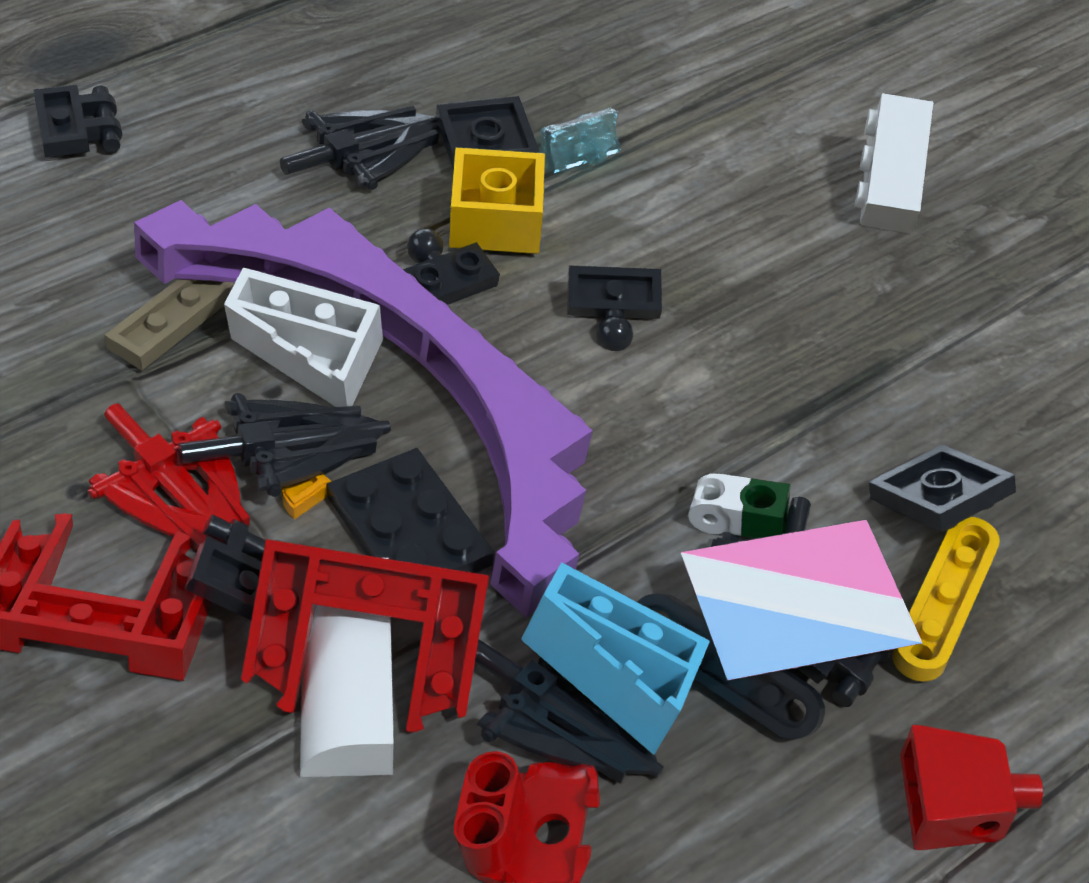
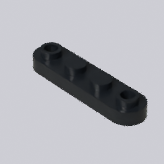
[637,594,825,739]

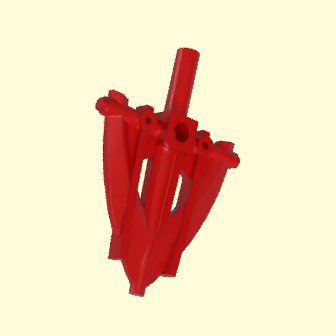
[88,403,250,552]

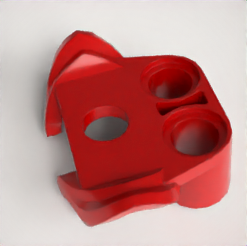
[454,751,600,883]

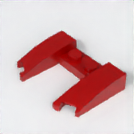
[0,513,211,681]
[241,539,489,732]

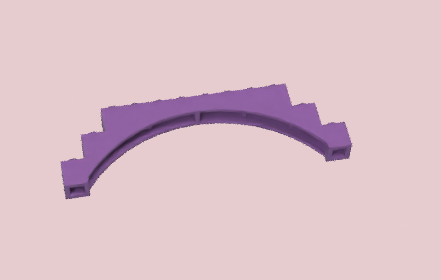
[134,200,593,618]

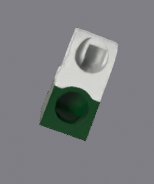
[688,474,791,539]

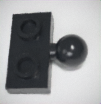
[403,228,500,305]
[567,265,662,351]

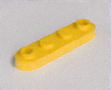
[892,517,1000,682]

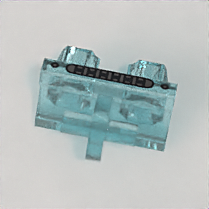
[540,108,621,173]

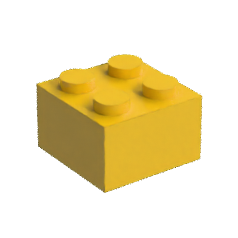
[449,147,545,254]

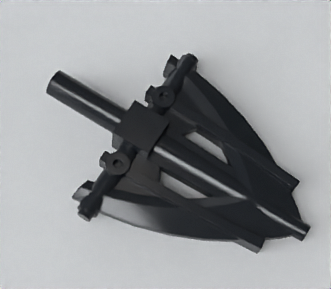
[280,106,439,190]
[178,393,391,497]
[475,640,664,784]

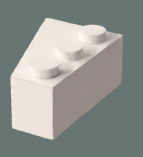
[855,93,933,234]
[224,267,383,407]

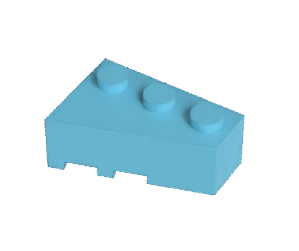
[521,562,710,755]

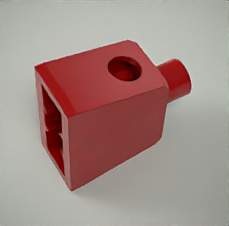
[900,725,1043,851]

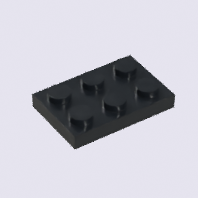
[327,448,494,573]

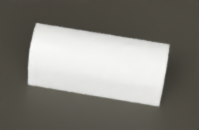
[300,558,394,777]

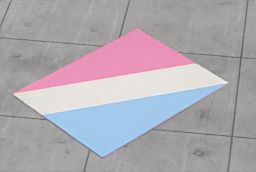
[681,520,922,680]

